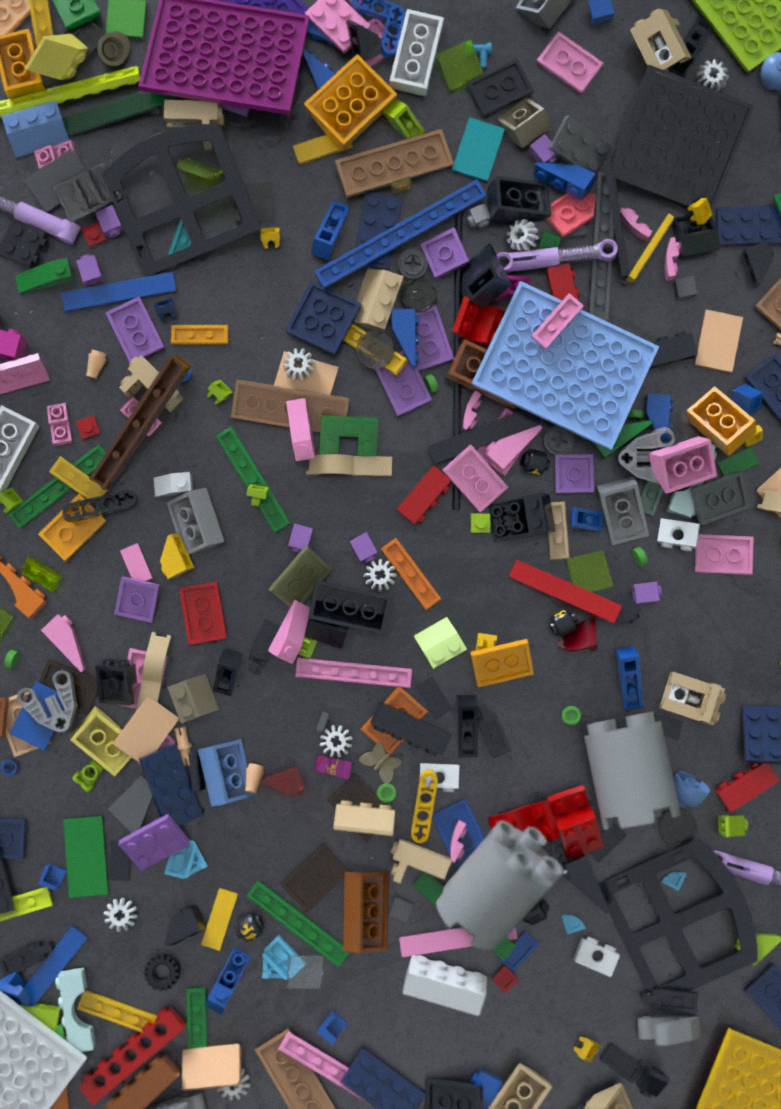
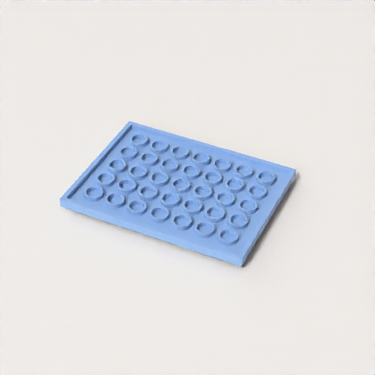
[471,281,659,450]

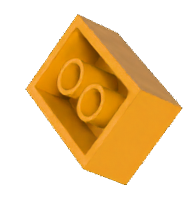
[0,29,46,99]
[687,386,757,456]

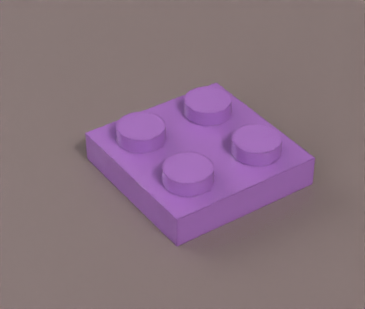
[421,228,470,279]
[554,454,594,494]
[114,576,160,623]

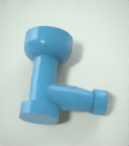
[464,41,492,68]

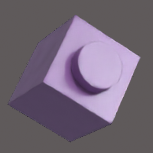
[529,134,558,164]
[95,205,124,238]
[76,254,104,286]
[288,523,314,554]
[350,532,378,564]
[631,581,662,604]

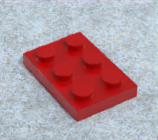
[179,581,227,645]

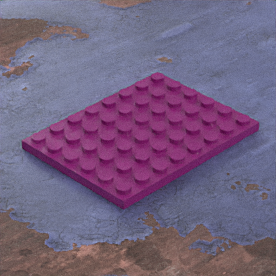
[138,0,309,115]

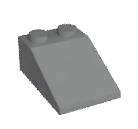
[597,476,649,546]

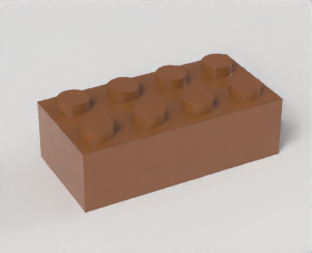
[446,339,517,409]
[104,1052,182,1109]

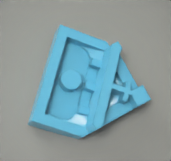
[164,839,207,879]
[262,935,306,980]

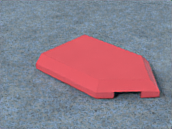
[544,193,596,237]

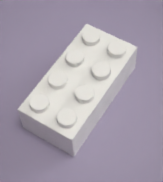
[390,9,444,96]
[0,405,40,492]
[403,955,487,1016]

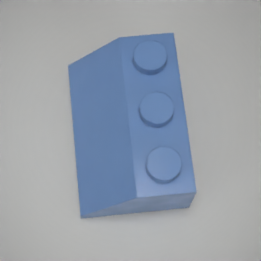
[2,101,69,159]
[198,739,255,807]

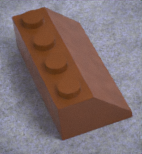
[343,871,389,954]

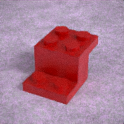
[452,296,505,348]
[547,785,604,860]
[488,800,560,842]

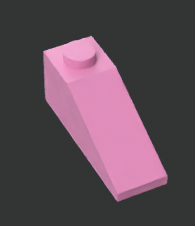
[286,398,317,461]
[485,425,542,471]
[268,600,310,664]
[41,614,87,673]

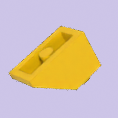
[160,533,195,579]

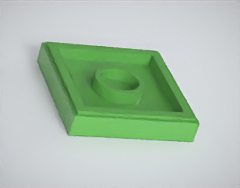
[105,0,147,39]

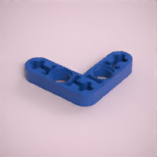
[351,0,405,58]

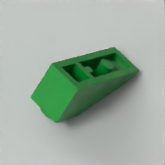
[15,258,75,294]
[595,420,654,457]

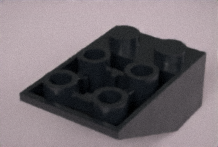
[462,243,512,309]
[489,493,556,542]

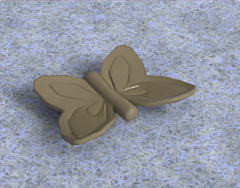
[359,742,402,783]

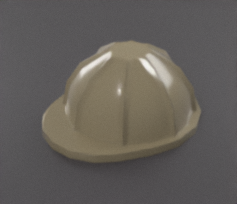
[97,31,130,66]

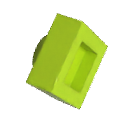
[471,513,490,533]

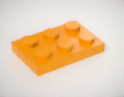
[38,494,107,561]
[470,639,534,688]

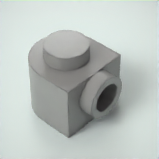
[466,204,490,228]

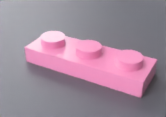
[531,293,584,350]

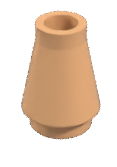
[86,349,107,379]
[245,763,265,793]

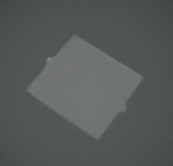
[286,955,324,989]

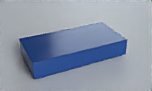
[498,930,540,973]

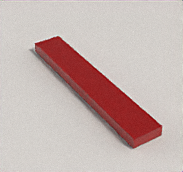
[508,560,622,624]

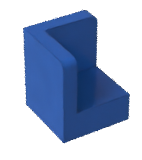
[588,0,615,26]
[732,384,763,415]
[38,863,67,891]
[317,1011,347,1045]

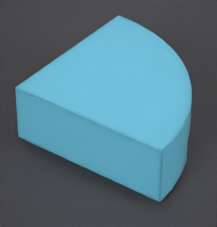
[660,871,687,891]
[561,914,586,935]

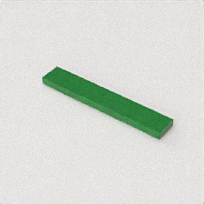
[215,427,291,534]
[8,444,106,530]
[412,872,516,961]
[246,880,350,967]

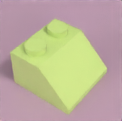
[414,617,467,669]

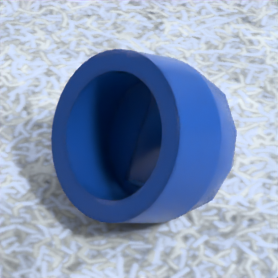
[1,759,17,776]

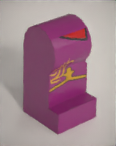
[314,755,352,780]

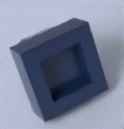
[154,297,176,322]

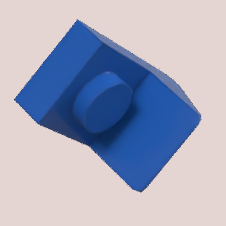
[571,507,604,532]
[0,972,31,1006]

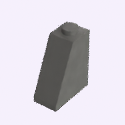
[108,775,153,833]

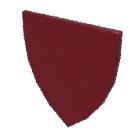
[556,616,598,651]

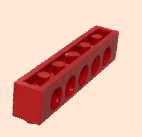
[78,1007,187,1105]

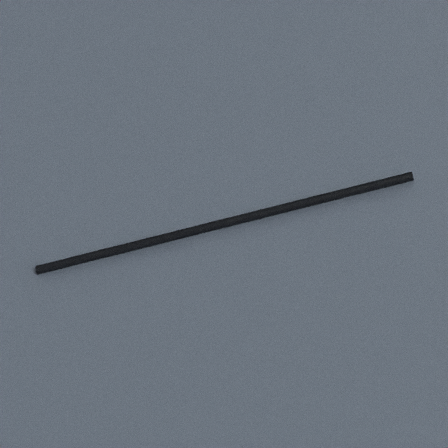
[453,211,462,510]

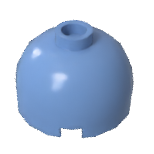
[759,52,781,92]
[673,771,710,808]

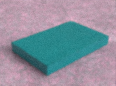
[452,117,505,182]

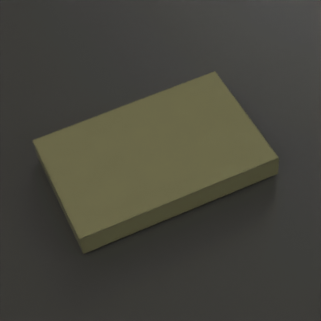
[269,546,333,608]

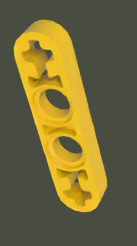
[411,770,438,843]

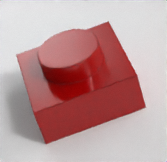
[82,222,107,248]
[76,415,101,441]
[491,965,519,994]

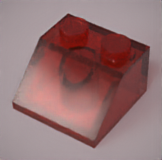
[260,765,307,797]

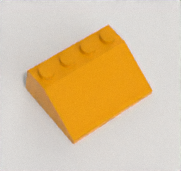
[303,54,397,151]

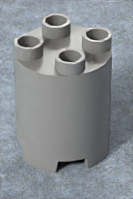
[584,711,681,830]
[436,821,563,950]

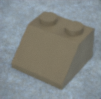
[496,97,552,148]
[168,674,220,724]

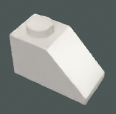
[154,472,193,497]

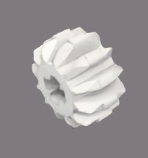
[696,60,729,91]
[506,219,539,252]
[282,348,315,381]
[364,559,397,592]
[320,725,352,758]
[104,898,138,932]
[217,1068,250,1101]

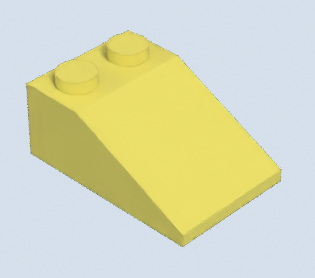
[25,34,88,80]
[70,706,132,777]

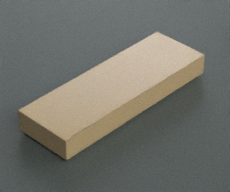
[548,502,569,560]

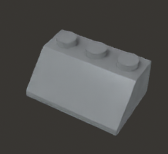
[167,488,224,555]

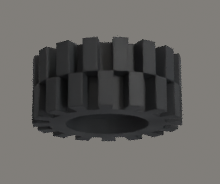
[144,953,181,991]

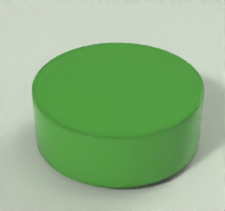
[424,374,438,394]
[626,410,645,420]
[632,547,648,567]
[4,650,19,670]
[561,706,581,725]
[377,783,396,803]

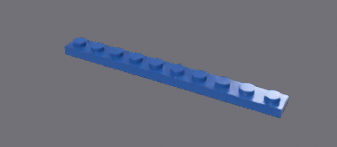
[314,179,487,289]

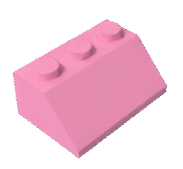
[649,436,717,493]

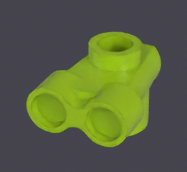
[72,759,104,793]

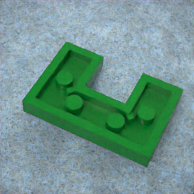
[319,415,378,456]

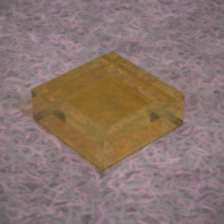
[391,177,411,194]

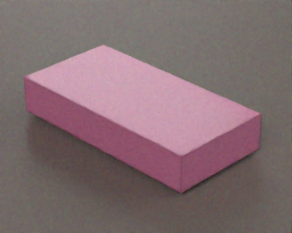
[120,543,153,581]

